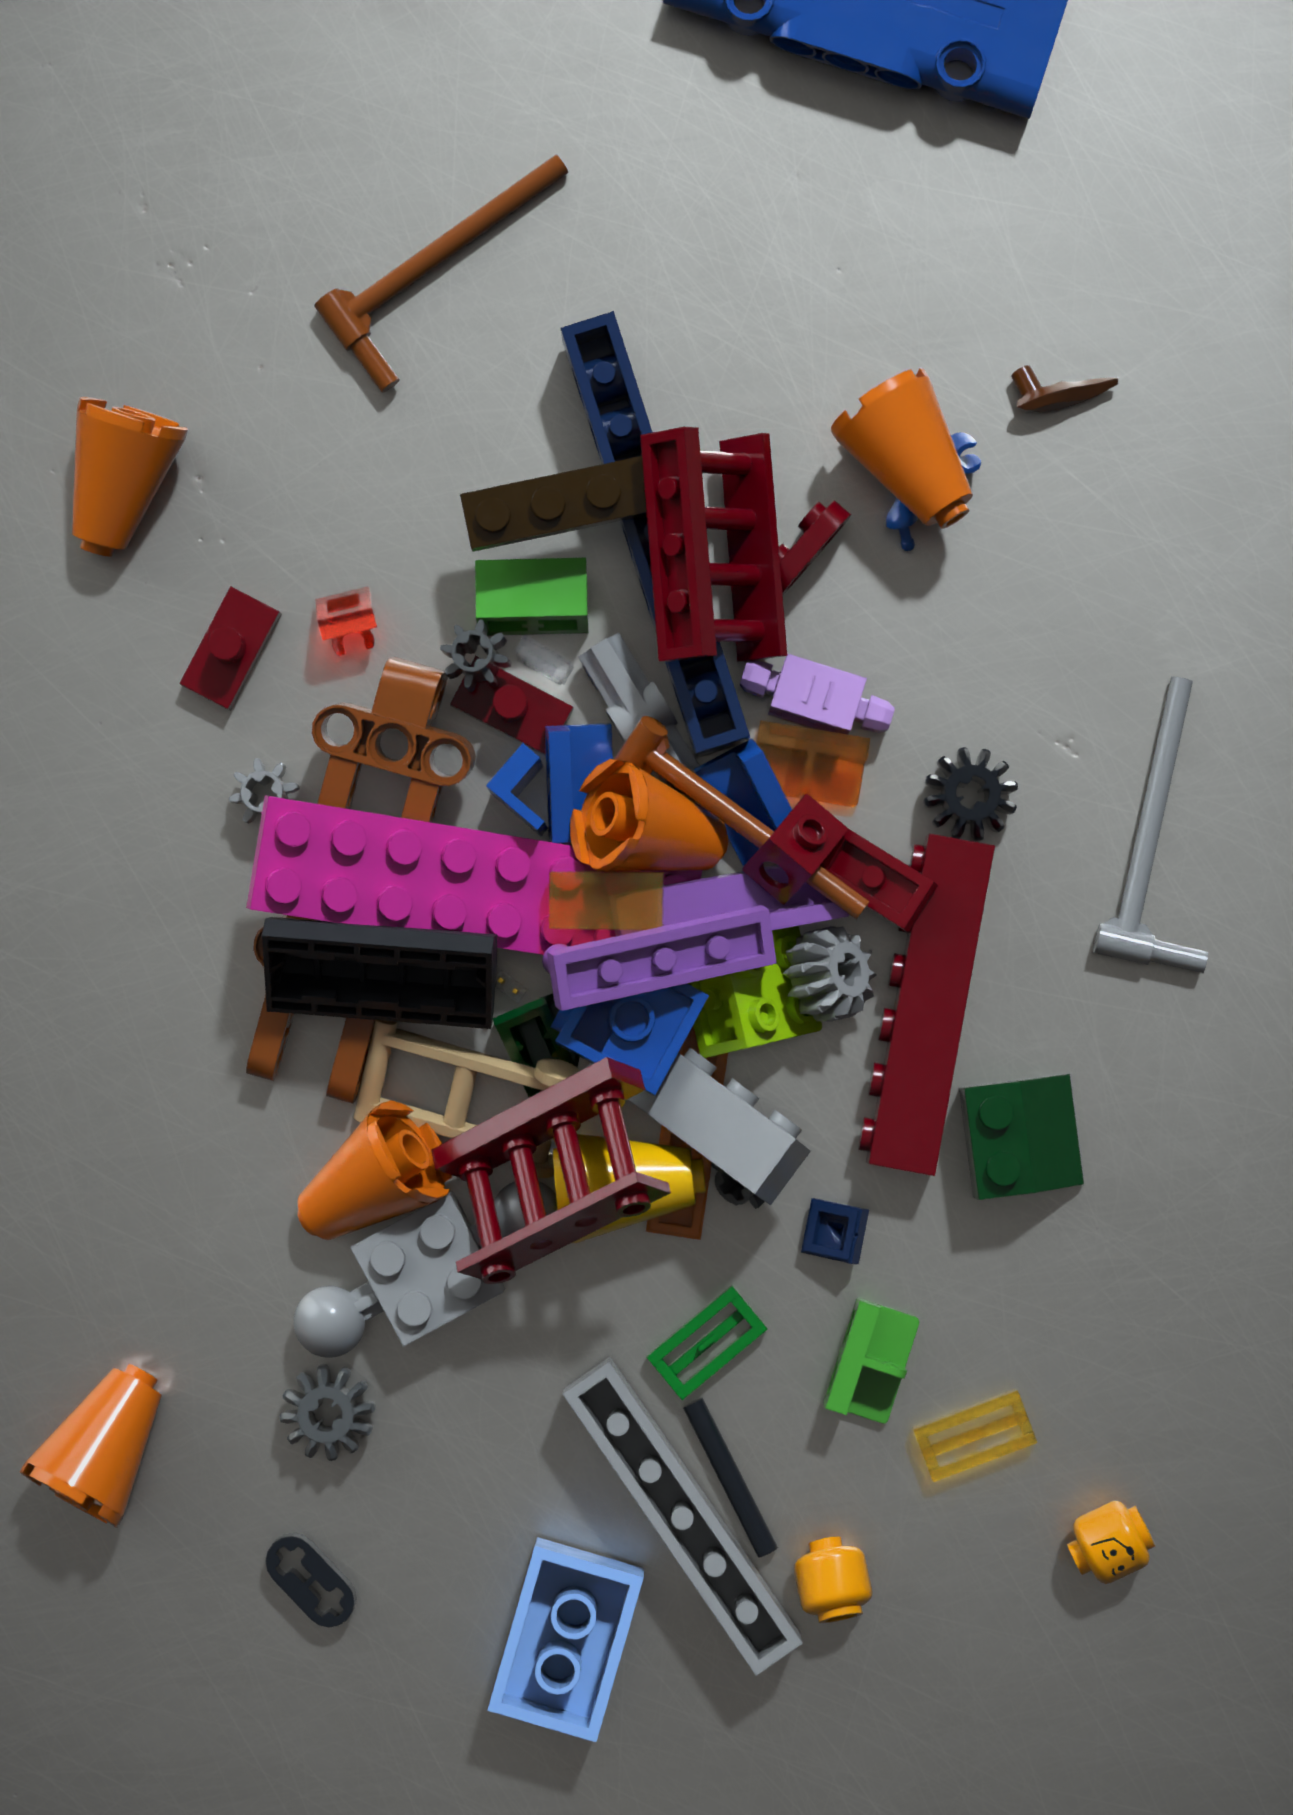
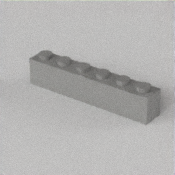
[563,1357,803,1676]

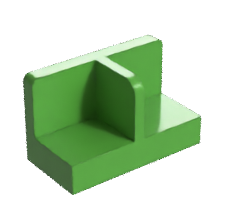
[823,1298,919,1424]

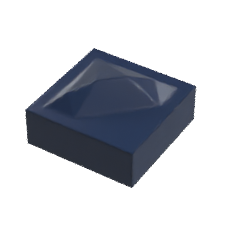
[801,1198,869,1264]

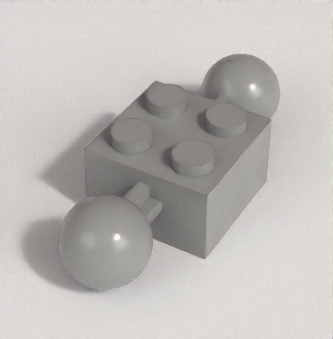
[294,1181,557,1358]

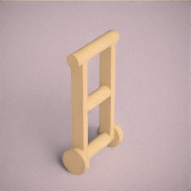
[354,1020,579,1178]

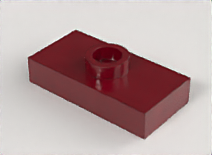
[821,828,938,932]

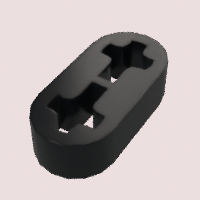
[265,1533,357,1628]

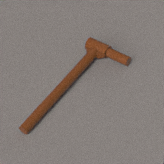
[314,154,569,393]
[614,716,870,920]

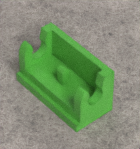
[475,557,589,636]

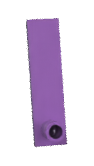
[542,905,777,1011]

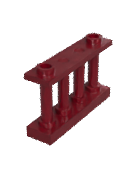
[640,426,788,662]
[431,1057,671,1284]

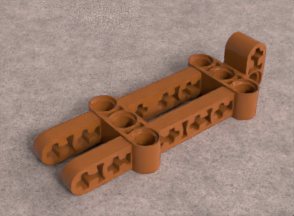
[246,657,476,1104]

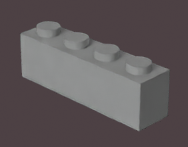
[586,1048,811,1205]

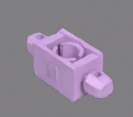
[740,654,895,739]

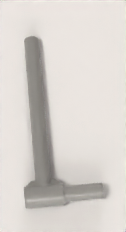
[1093,677,1208,973]

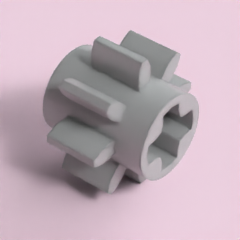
[229,758,300,824]

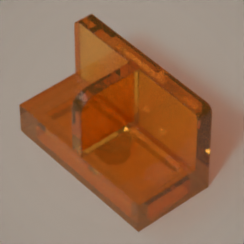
[756,720,871,808]

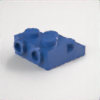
[551,983,709,1096]

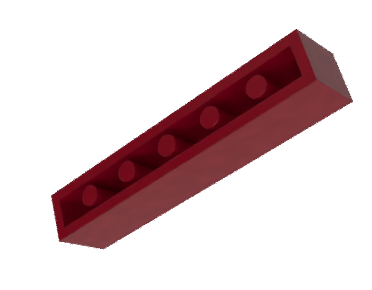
[858,833,995,1176]

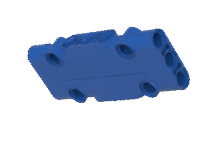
[663,0,1068,119]

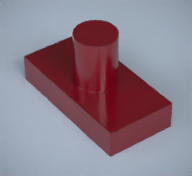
[179,586,281,711]
[450,655,574,756]

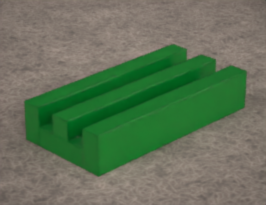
[646,1285,768,1400]

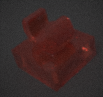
[315,586,377,656]

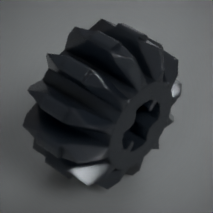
[923,747,1018,842]

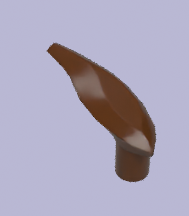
[1011,365,1118,412]

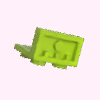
[687,926,822,1058]

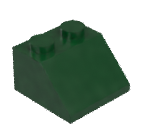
[959,1074,1084,1200]

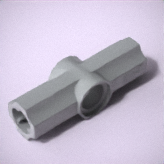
[578,633,700,792]

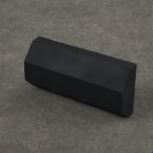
[262,917,497,1029]

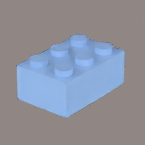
[487,1537,644,1742]

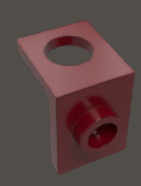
[742,794,848,905]

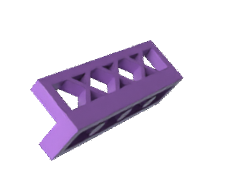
[610,865,849,936]

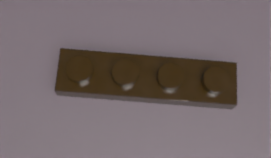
[460,456,647,552]

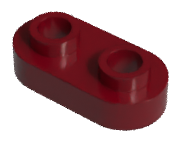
[779,500,852,595]

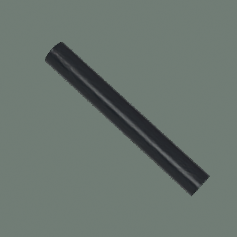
[683,1398,778,1558]

